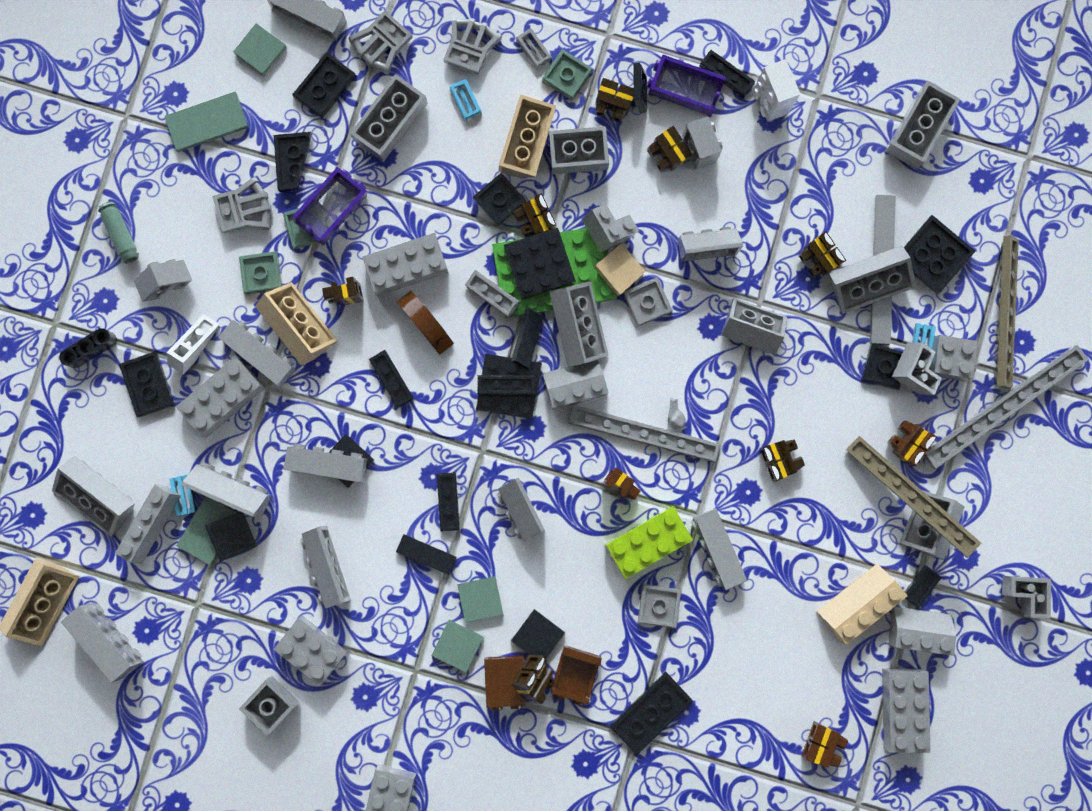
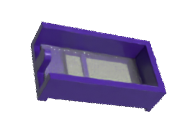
[647,54,726,117]
[292,167,367,246]

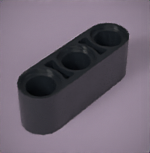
[59,328,117,368]

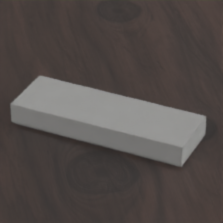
[465,270,521,318]

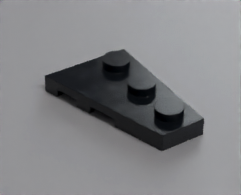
[273,132,312,192]

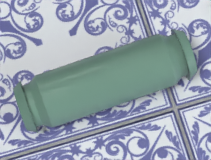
[98,202,139,264]

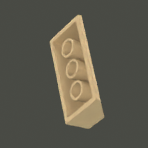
[498,94,556,178]
[255,282,338,366]
[0,557,79,646]
[816,564,907,645]

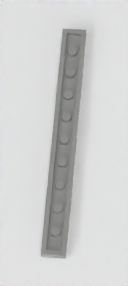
[924,345,1089,469]

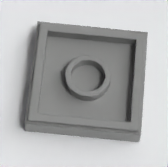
[623,277,673,327]
[637,584,681,628]

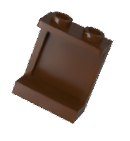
[550,645,602,706]
[484,655,526,711]

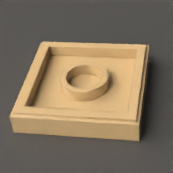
[594,243,645,296]

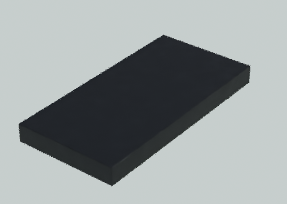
[609,671,693,755]

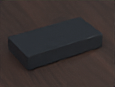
[904,565,942,608]

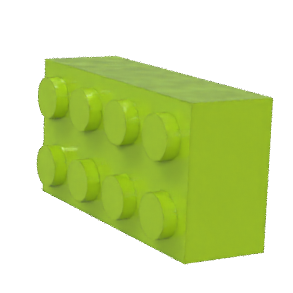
[605,506,693,579]

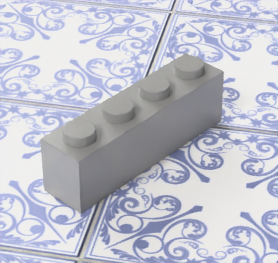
[267,0,347,41]
[218,320,295,387]
[283,443,367,482]
[115,484,181,563]
[692,508,747,590]

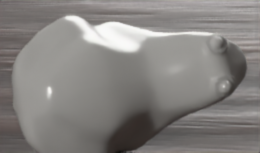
[668,398,686,429]

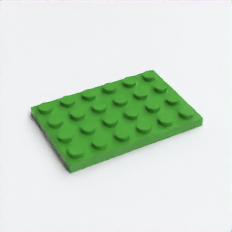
[492,228,617,319]

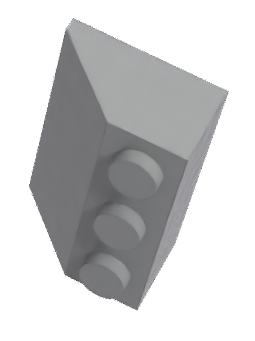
[678,227,743,262]
[722,298,787,355]
[542,359,609,410]
[497,477,545,541]
[900,490,965,560]
[888,606,956,656]

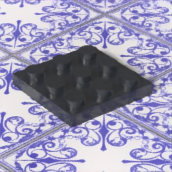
[904,215,976,295]
[504,228,576,300]
[476,353,542,419]

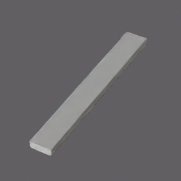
[870,195,896,345]
[568,404,720,463]

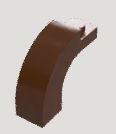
[397,290,454,355]

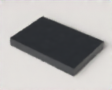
[292,52,357,119]
[119,351,175,418]

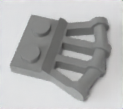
[348,10,413,75]
[443,17,502,75]
[212,177,272,233]

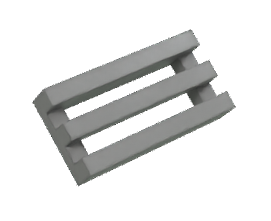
[516,28,552,69]

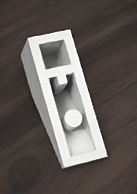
[167,314,219,374]

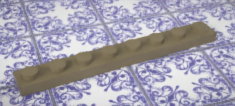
[995,235,1019,389]
[846,436,982,558]

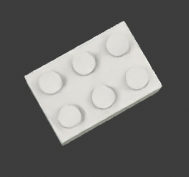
[753,59,800,122]

